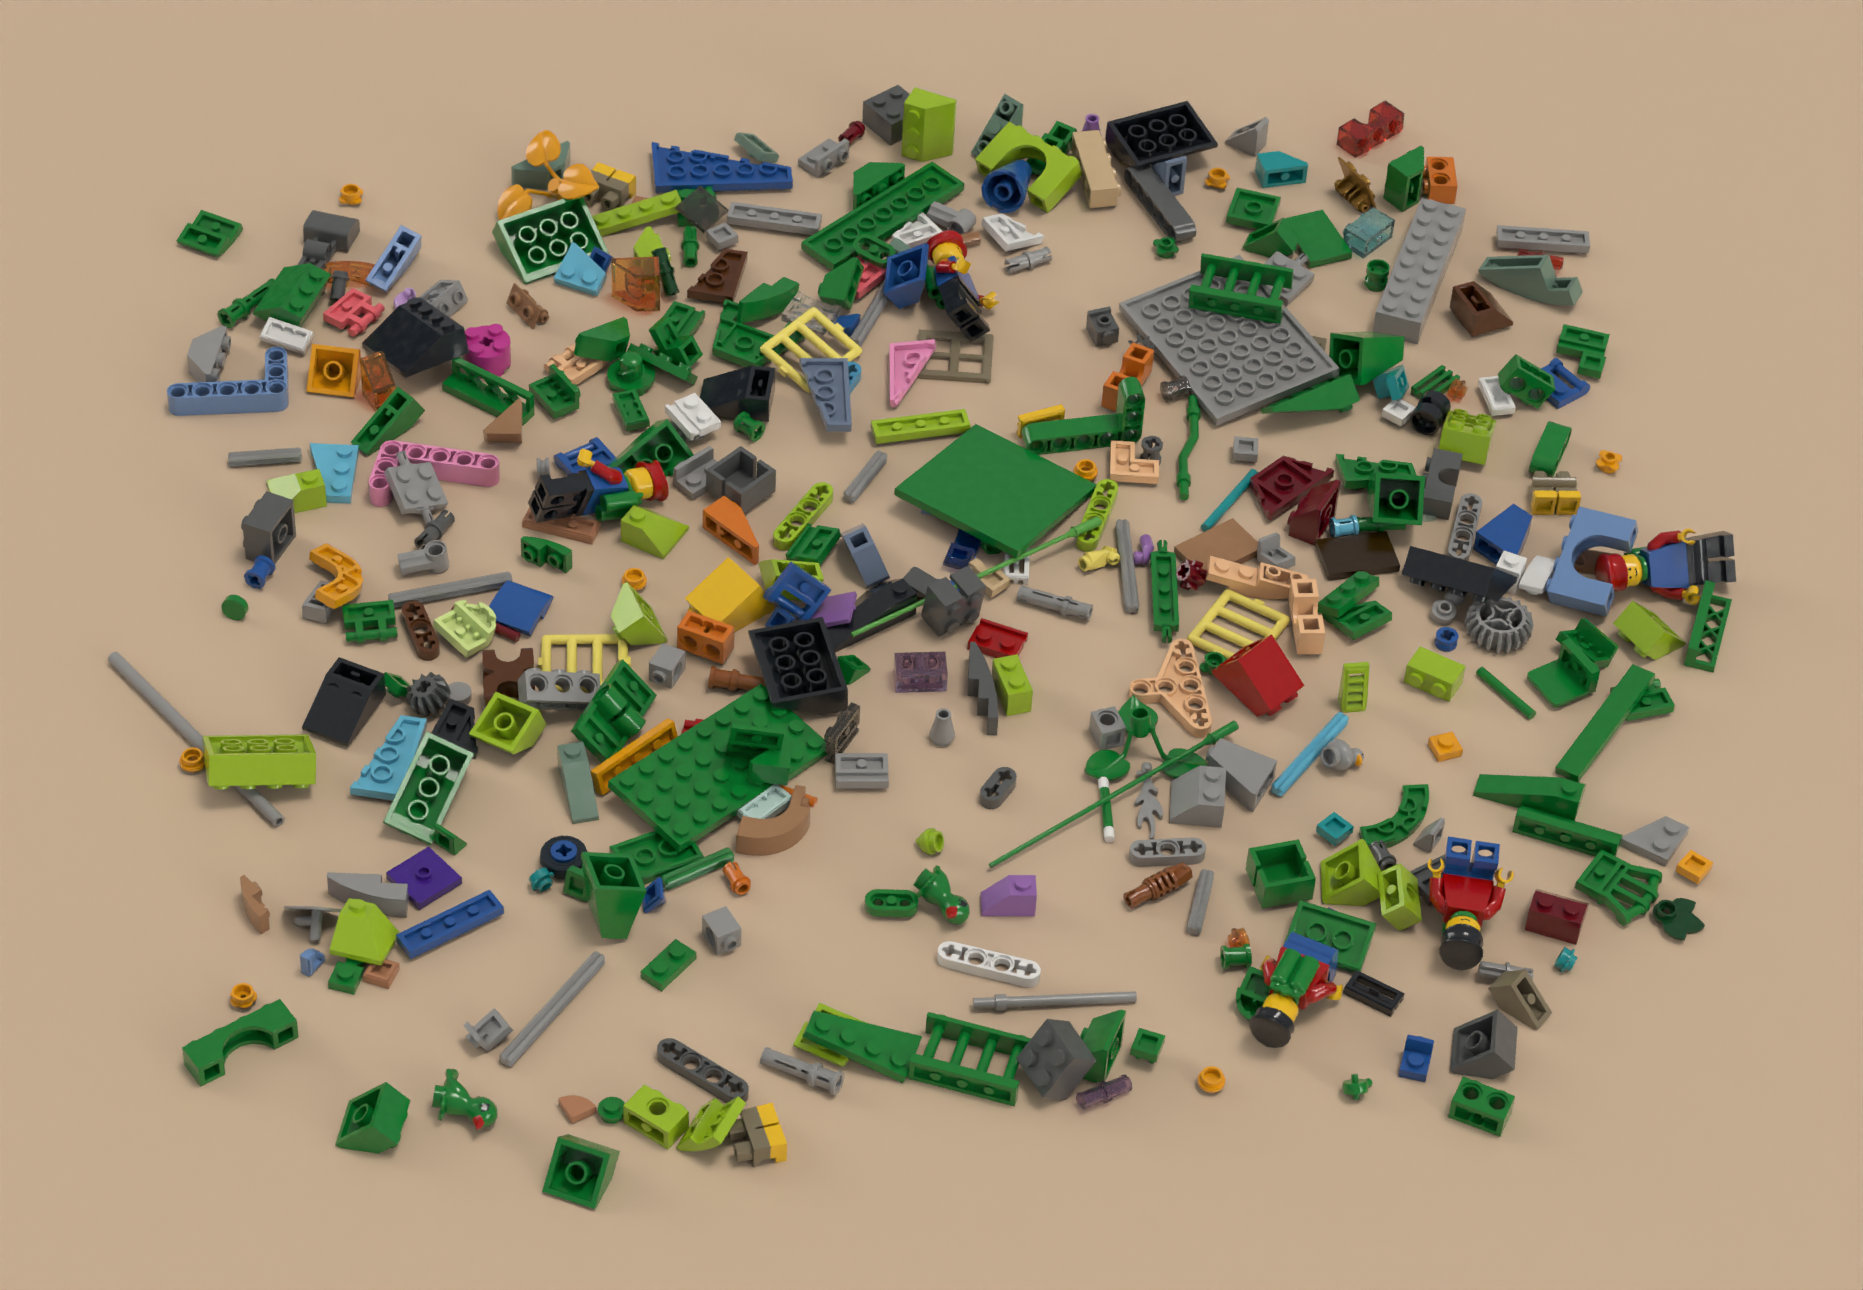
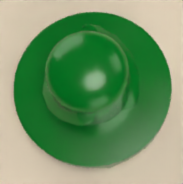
[607,351,655,396]

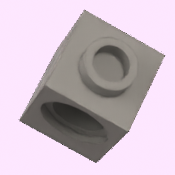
[649,643,686,689]
[1089,706,1126,750]
[702,906,741,955]

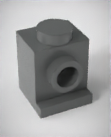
[1086,306,1119,347]

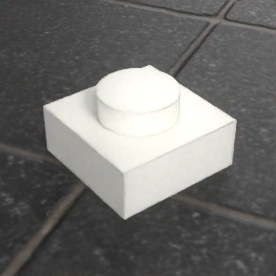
[1382,399,1415,427]

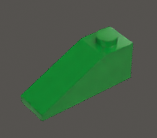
[351,386,425,456]

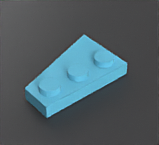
[310,443,359,504]

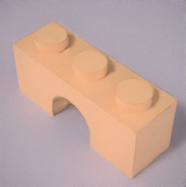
[1288,579,1325,654]

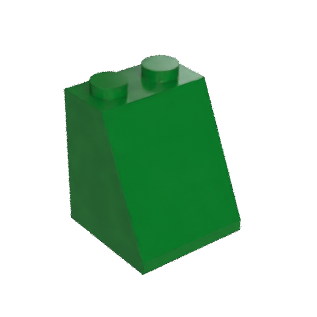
[1329,331,1405,385]
[1367,473,1425,526]
[581,852,647,939]

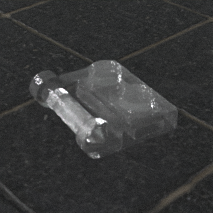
[781,291,843,335]

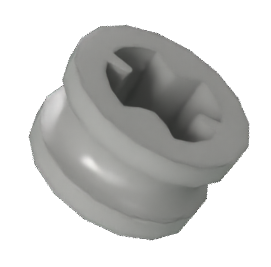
[536,458,550,480]

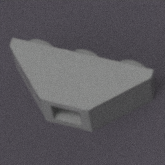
[187,326,231,382]

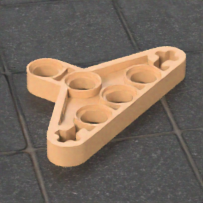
[1129,638,1212,738]

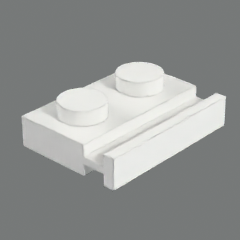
[665,393,721,441]

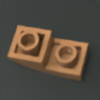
[240,875,270,934]

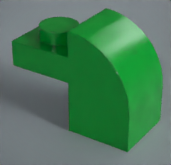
[649,316,703,367]

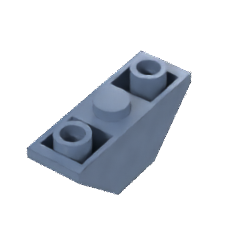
[841,523,890,588]

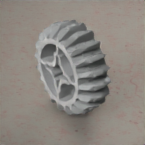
[1465,596,1534,654]

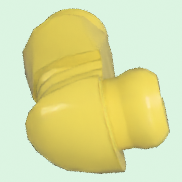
[1078,546,1120,572]

